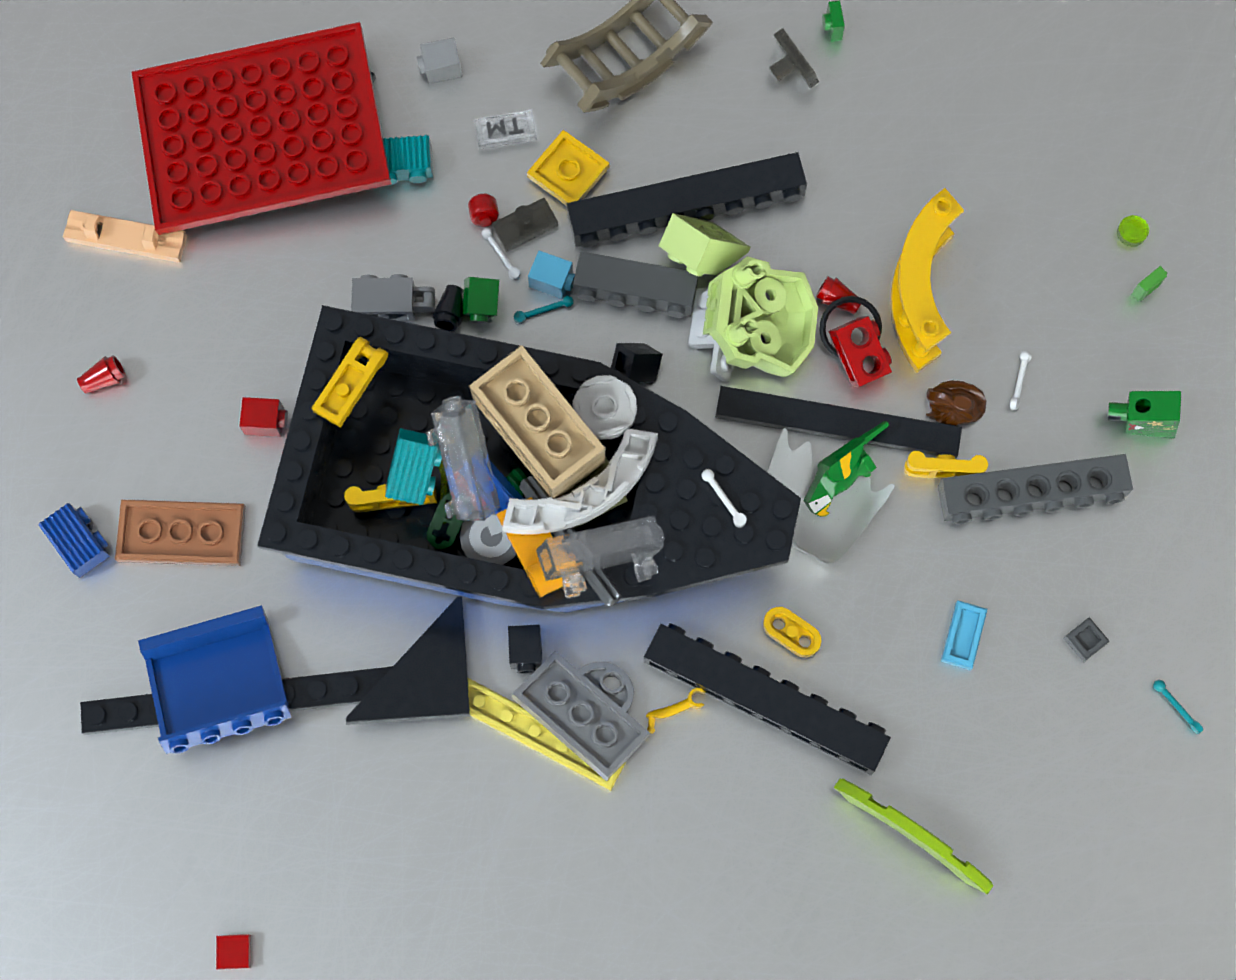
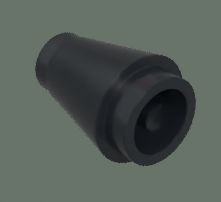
[432,285,463,332]

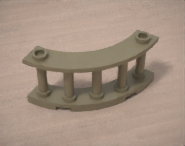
[540,0,713,113]

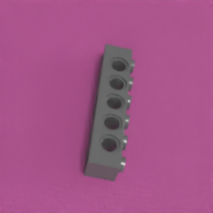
[938,454,1133,524]

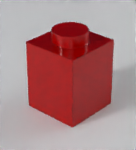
[239,397,288,437]

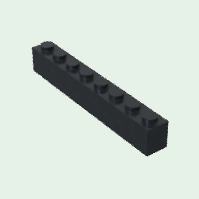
[566,152,807,248]
[644,623,891,775]

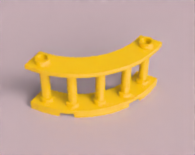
[890,188,964,373]

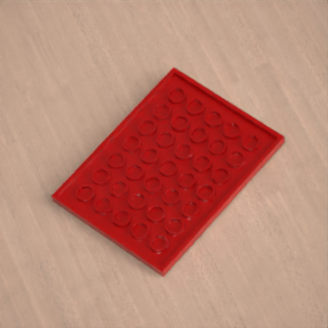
[132,22,392,235]

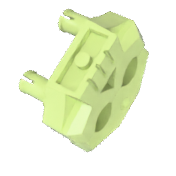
[703,256,818,377]

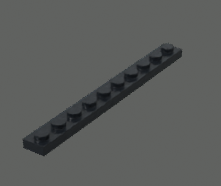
[80,666,393,735]

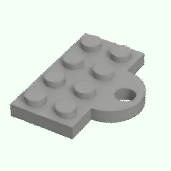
[512,651,650,781]

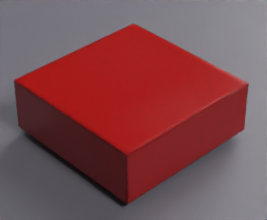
[216,934,251,970]

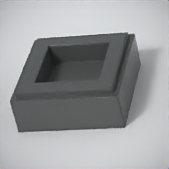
[1064,617,1110,662]

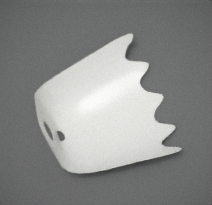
[767,428,895,564]

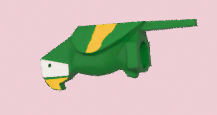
[803,421,889,517]

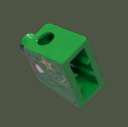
[1108,391,1181,438]

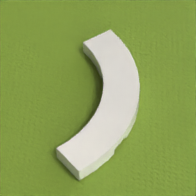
[502,428,658,534]

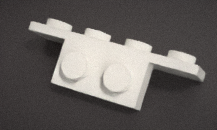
[688,262,738,382]

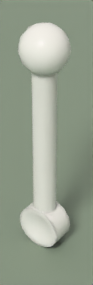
[482,228,520,280]
[1010,351,1031,410]
[702,469,746,527]

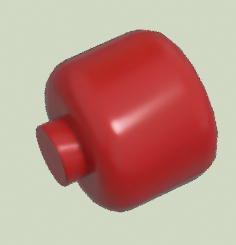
[468,193,499,227]

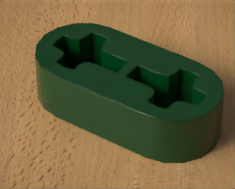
[427,490,469,549]

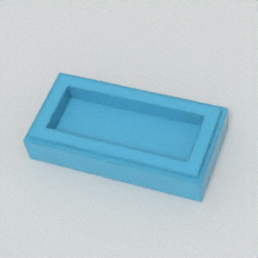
[940,600,988,670]

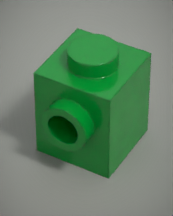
[462,277,500,322]

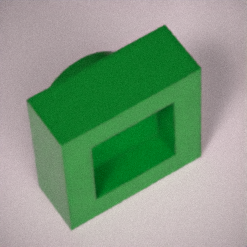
[822,0,845,42]

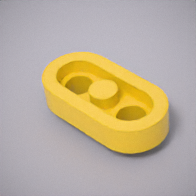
[763,607,821,658]

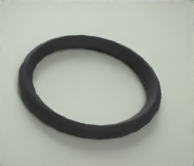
[819,296,882,358]

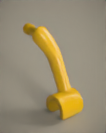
[646,688,705,734]

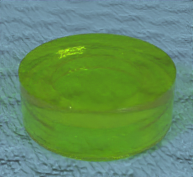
[1117,215,1149,247]

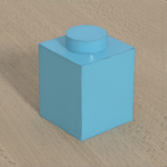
[528,251,575,299]

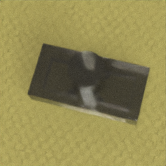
[769,28,819,88]
[492,197,558,252]

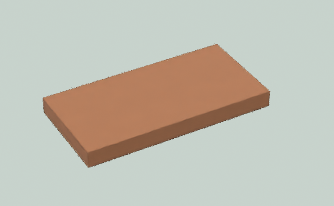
[115,500,246,566]

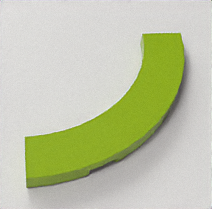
[834,779,993,895]

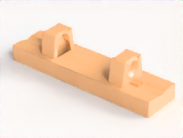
[63,210,187,262]

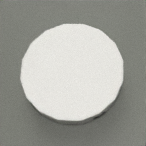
[573,375,637,440]

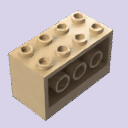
[469,345,605,499]

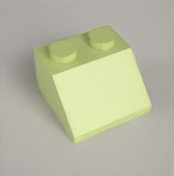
[659,213,751,277]

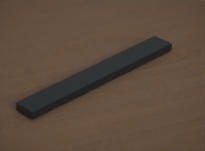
[715,386,962,459]

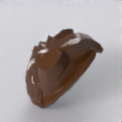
[926,380,987,426]

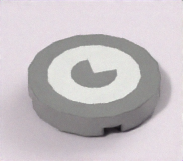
[460,506,517,565]

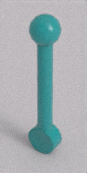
[514,296,574,324]
[1153,680,1204,734]

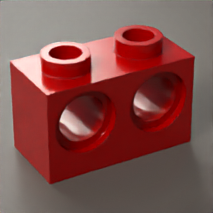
[828,316,892,387]

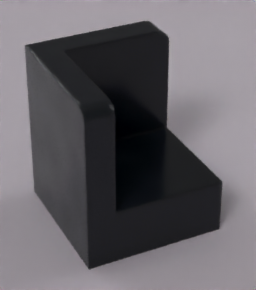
[611,343,663,382]

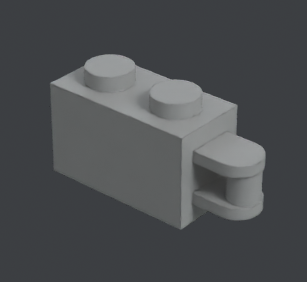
[351,274,435,322]

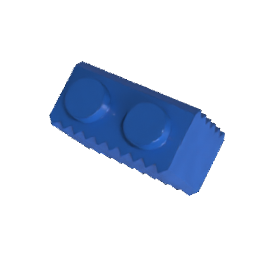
[38,503,110,578]

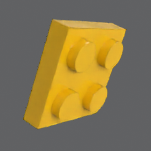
[527,130,610,205]

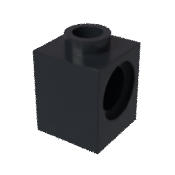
[508,625,542,674]

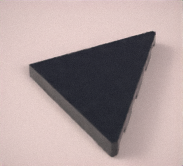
[346,596,470,725]

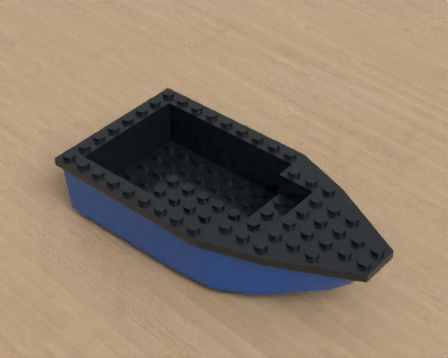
[257,305,801,612]

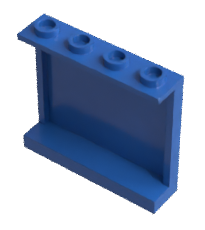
[138,605,292,754]

